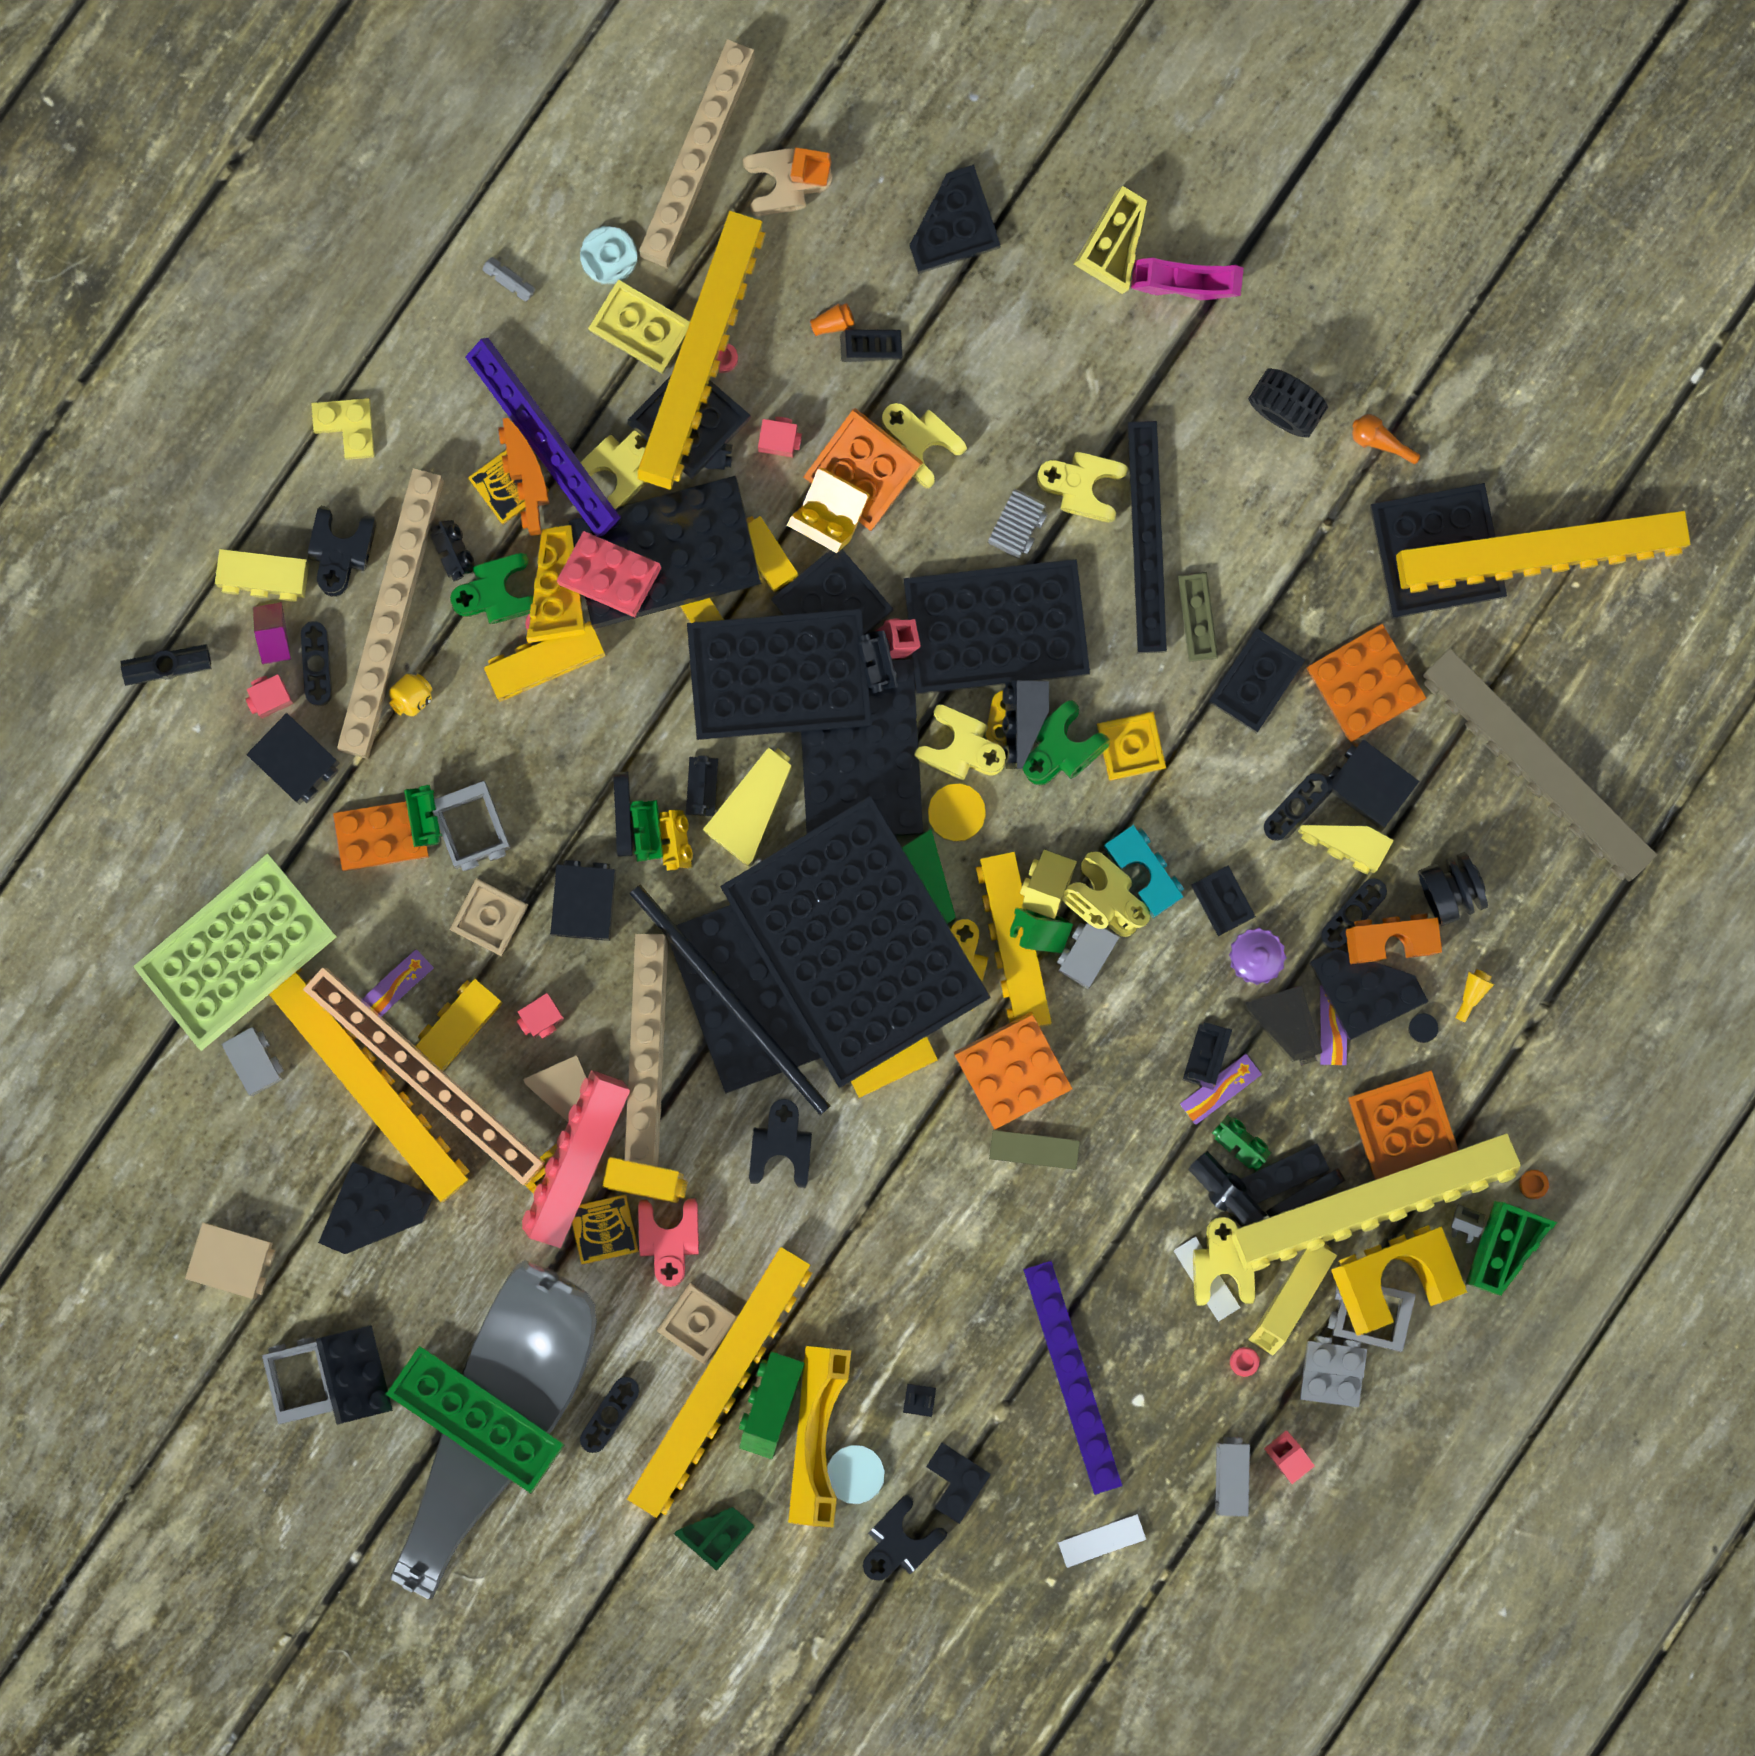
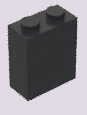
[246,712,340,805]
[1328,739,1420,830]
[550,860,616,941]

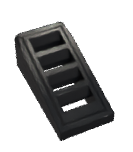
[840,329,903,362]

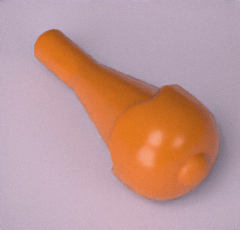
[1352,414,1420,464]

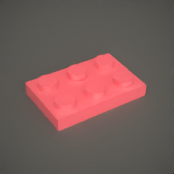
[557,531,662,617]

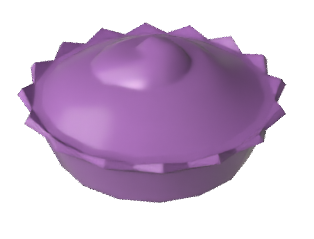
[1229,927,1287,985]

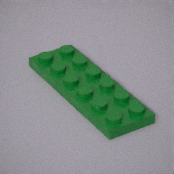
[386,1346,565,1494]

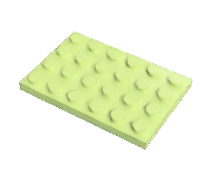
[133,853,336,1051]

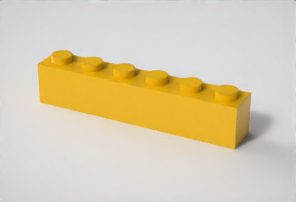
[975,852,1052,1027]

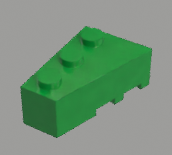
[903,829,956,925]
[738,1352,804,1460]

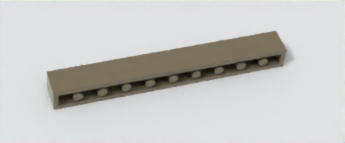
[1423,649,1657,882]

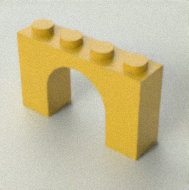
[679,516,798,623]
[603,1157,688,1204]
[1331,1225,1467,1336]

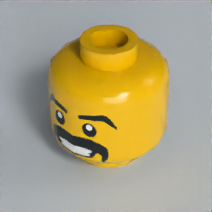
[389,673,433,717]

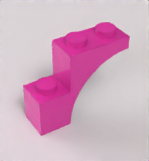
[1131,258,1244,301]

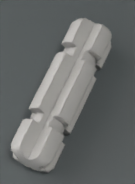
[483,257,535,301]

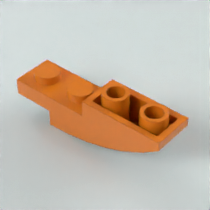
[498,418,550,536]

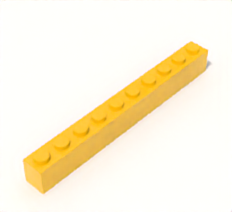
[638,211,766,490]
[1396,511,1691,593]
[269,968,470,1203]
[626,1247,813,1518]

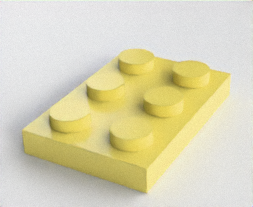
[588,280,690,374]

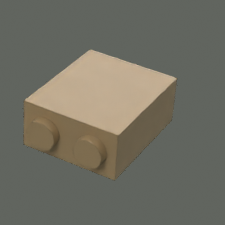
[185,1222,276,1299]

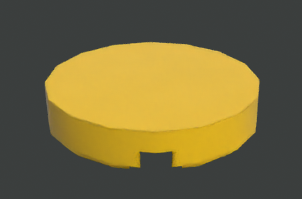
[928,783,986,842]

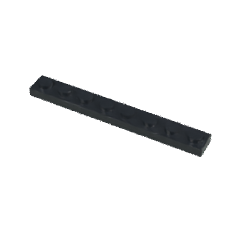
[1128,421,1167,654]

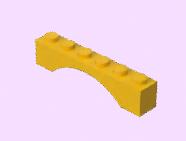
[788,1346,851,1528]

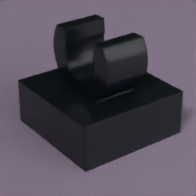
[903,1383,936,1417]

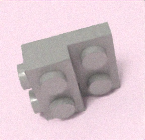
[1300,1336,1367,1407]

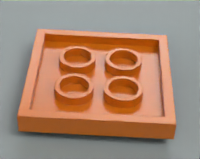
[803,408,923,531]
[1306,624,1427,743]
[954,1012,1072,1129]
[1347,1070,1459,1180]

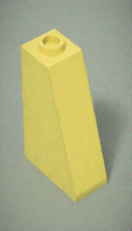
[703,747,792,868]
[1248,1244,1337,1355]

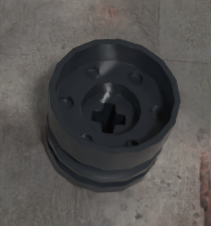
[1418,852,1488,927]

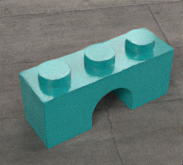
[1104,825,1184,919]

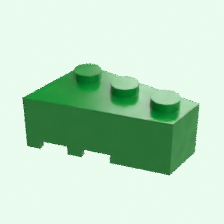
[1465,1201,1558,1296]

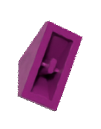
[253,602,291,664]

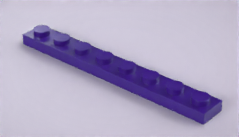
[465,337,621,537]
[1023,1261,1122,1495]

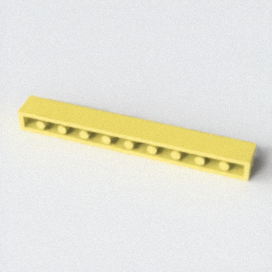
[1232,1133,1521,1271]

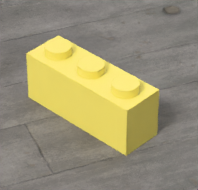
[215,549,309,601]

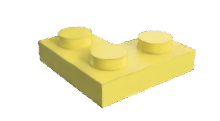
[311,398,375,460]

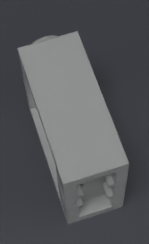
[433,781,511,871]
[1328,1286,1416,1352]
[262,1337,333,1424]
[1215,1437,1250,1516]

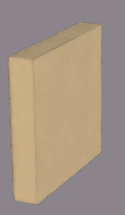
[449,878,529,957]
[657,1283,738,1365]

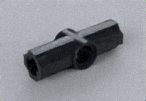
[120,644,212,686]
[1188,1151,1267,1227]

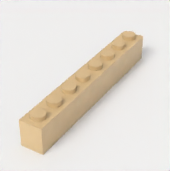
[639,39,755,268]
[625,934,668,1167]

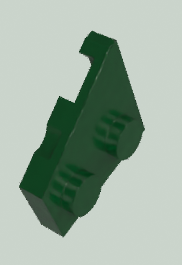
[674,1507,755,1571]

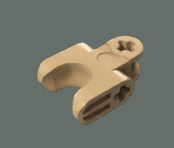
[743,149,832,216]

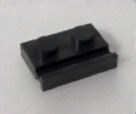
[1191,865,1256,937]

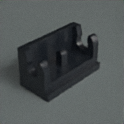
[1182,1022,1232,1090]

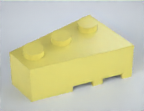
[1074,186,1147,294]

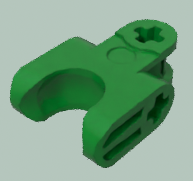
[450,553,534,624]
[1023,700,1110,786]

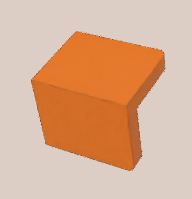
[790,147,831,187]

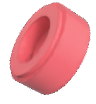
[717,343,738,373]
[1230,1347,1260,1377]

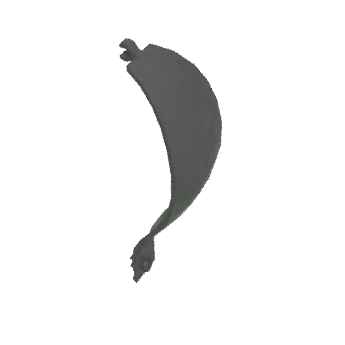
[391,1260,597,1599]

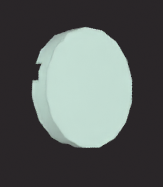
[580,226,637,284]
[827,1445,884,1504]

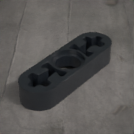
[301,621,332,706]
[613,772,633,857]
[1264,773,1333,841]
[1321,878,1387,949]
[1266,1168,1346,1218]
[580,1377,640,1453]

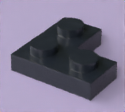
[926,1442,991,1524]

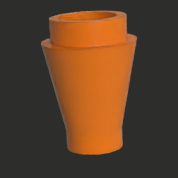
[810,303,855,336]

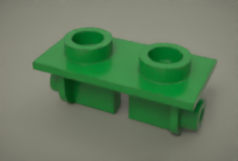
[404,785,442,847]
[630,800,664,862]
[1212,1115,1272,1171]

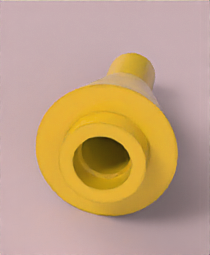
[1455,969,1495,1023]

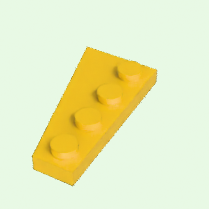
[526,525,585,643]

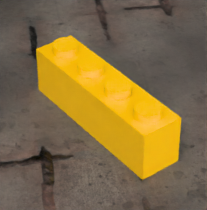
[484,621,606,702]
[415,979,503,1072]

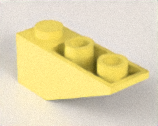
[1298,825,1394,875]

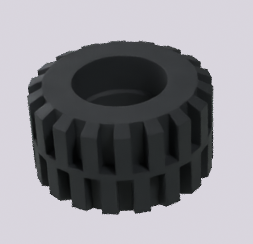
[1248,368,1328,438]

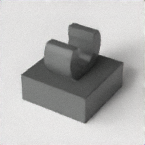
[1451,1204,1485,1243]

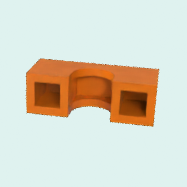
[1346,913,1442,964]

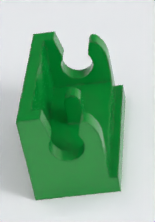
[1010,908,1073,953]

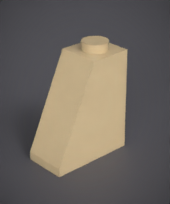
[523,1055,588,1122]

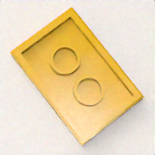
[851,1037,938,1098]

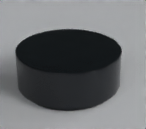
[1408,1013,1438,1043]

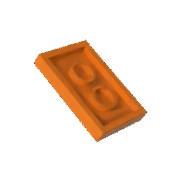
[333,801,429,871]

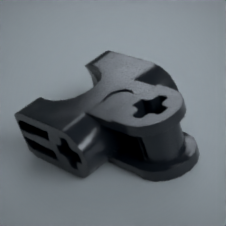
[308,505,376,597]
[749,1099,812,1188]
[863,1494,948,1581]

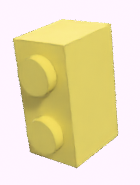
[1020,850,1077,919]

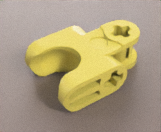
[882,403,967,488]
[580,430,648,510]
[1037,452,1128,523]
[914,705,1006,780]
[1062,852,1150,937]
[1193,1217,1255,1306]

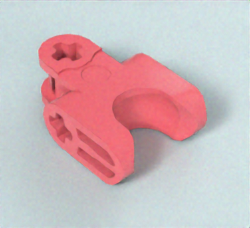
[638,1198,699,1287]

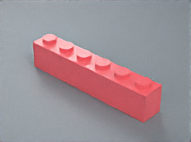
[522,1070,630,1249]

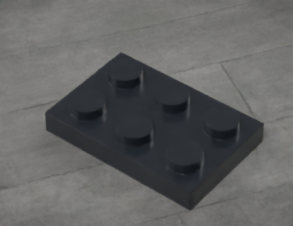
[1208,628,1305,733]
[316,1325,393,1425]

